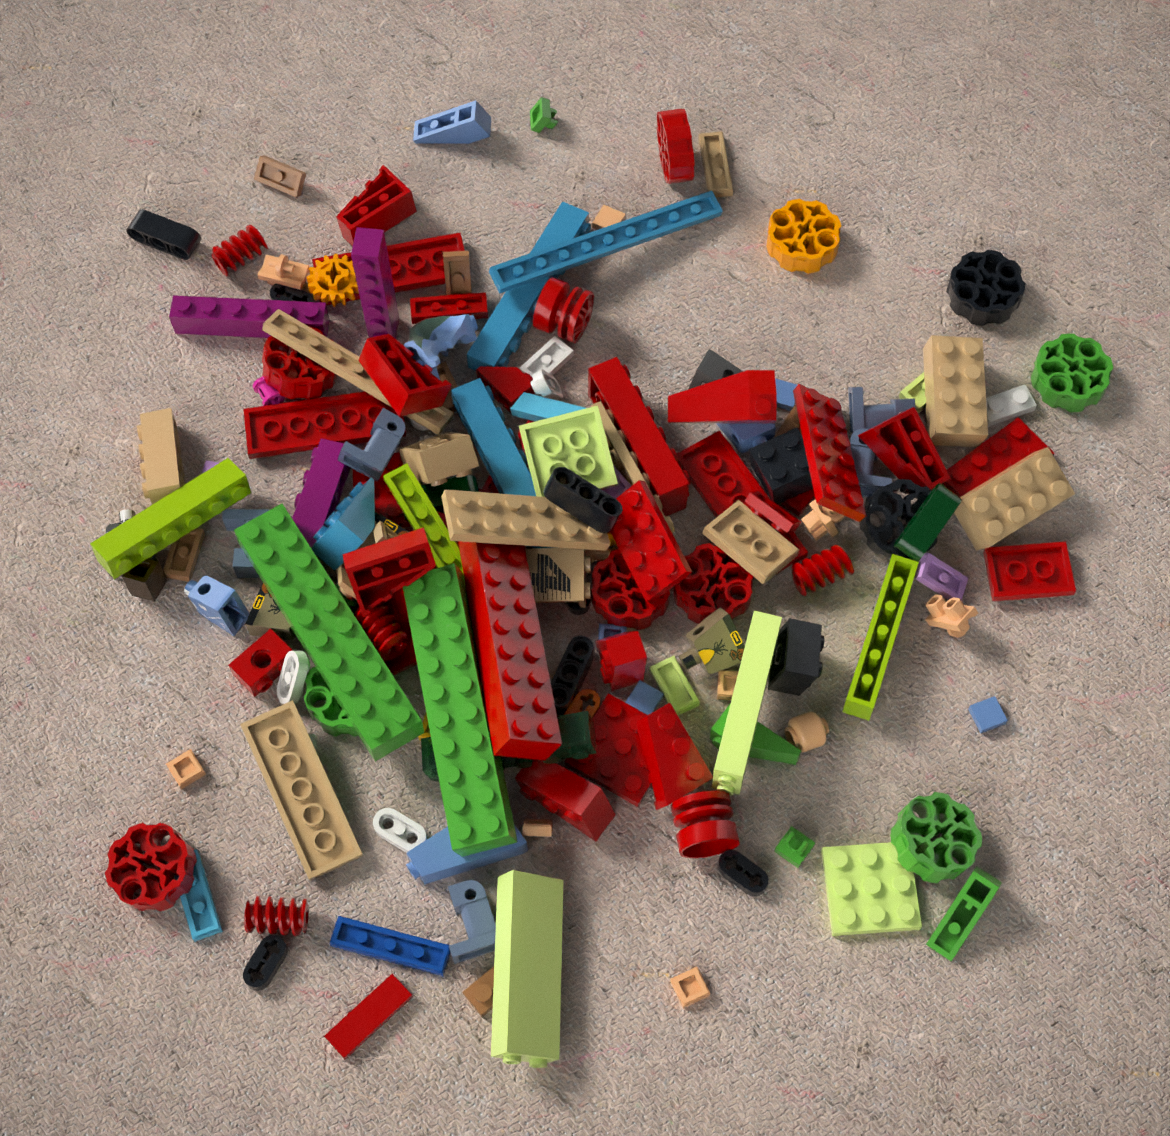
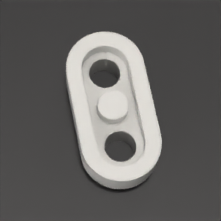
[531,369,563,401]
[277,651,310,704]
[373,808,427,853]

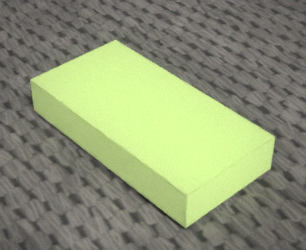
[649,656,700,715]

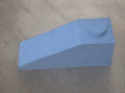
[413,100,492,144]

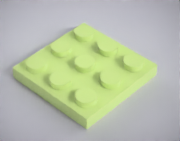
[519,406,618,497]
[821,842,922,936]

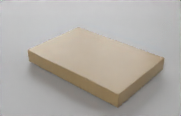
[702,500,800,585]

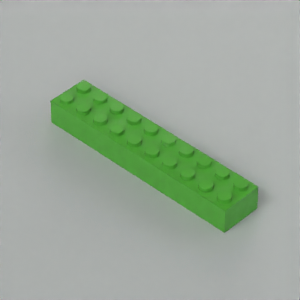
[234,504,425,762]
[403,563,518,857]

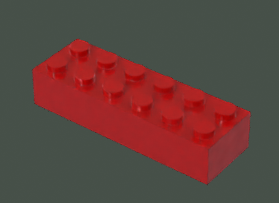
[588,357,691,517]

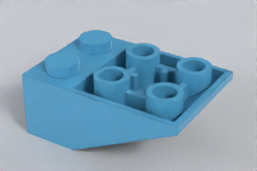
[311,477,375,571]

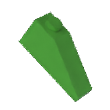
[709,703,801,765]
[926,866,1002,961]

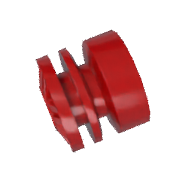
[533,277,594,343]
[670,790,740,859]

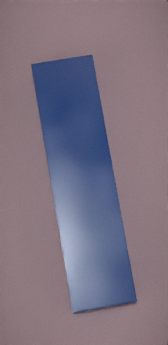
[329,916,451,977]

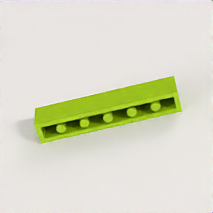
[90,458,252,580]
[842,554,919,721]

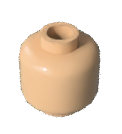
[784,711,829,753]

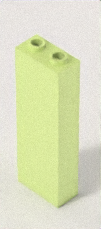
[711,611,782,796]
[491,870,564,1068]

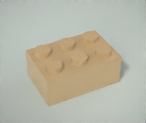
[398,432,479,486]

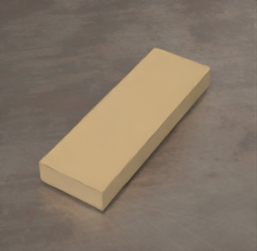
[698,131,733,198]

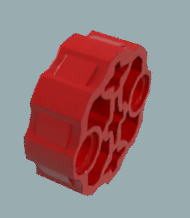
[656,108,695,184]
[262,326,337,400]
[673,543,754,624]
[591,549,670,630]
[105,822,197,912]

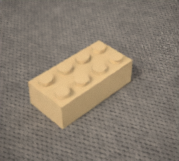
[923,335,988,447]
[954,447,1075,551]

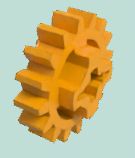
[307,254,359,307]

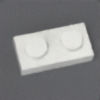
[519,336,574,378]
[986,385,1037,427]

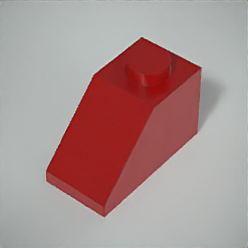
[476,366,535,414]

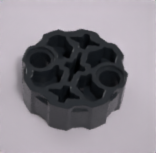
[946,250,1026,326]
[859,479,939,559]

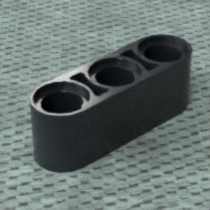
[126,209,202,260]
[543,467,623,533]
[551,635,594,717]

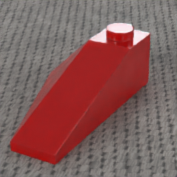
[668,370,777,424]

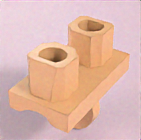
[257,254,309,290]
[801,499,845,541]
[925,594,978,638]

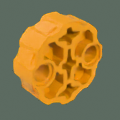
[766,199,841,274]

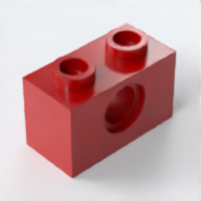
[228,628,293,697]

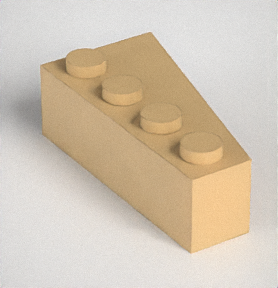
[137,408,185,505]

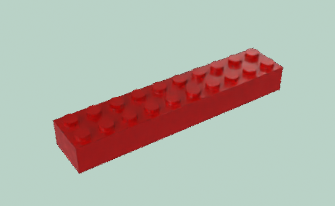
[458,541,562,760]

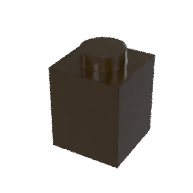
[122,559,167,602]

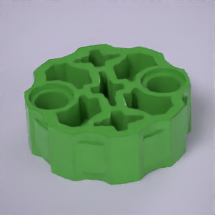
[1031,334,1113,412]
[304,667,359,737]
[890,792,982,883]

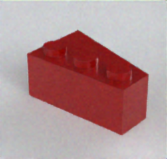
[336,165,417,247]
[358,334,452,417]
[858,407,951,490]
[342,527,436,617]
[595,631,647,692]
[636,703,713,810]
[515,758,616,842]

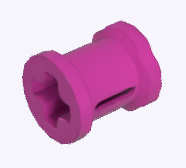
[252,376,285,406]

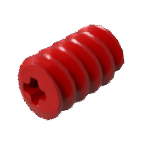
[211,225,268,277]
[791,545,854,597]
[354,600,407,661]
[244,896,309,936]

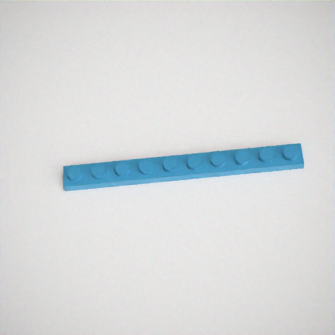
[489,191,723,294]

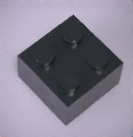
[749,427,813,504]
[768,618,825,696]

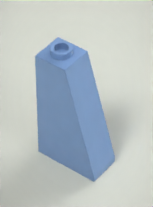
[406,824,528,885]

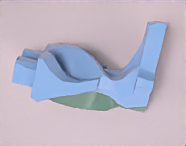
[404,314,478,380]

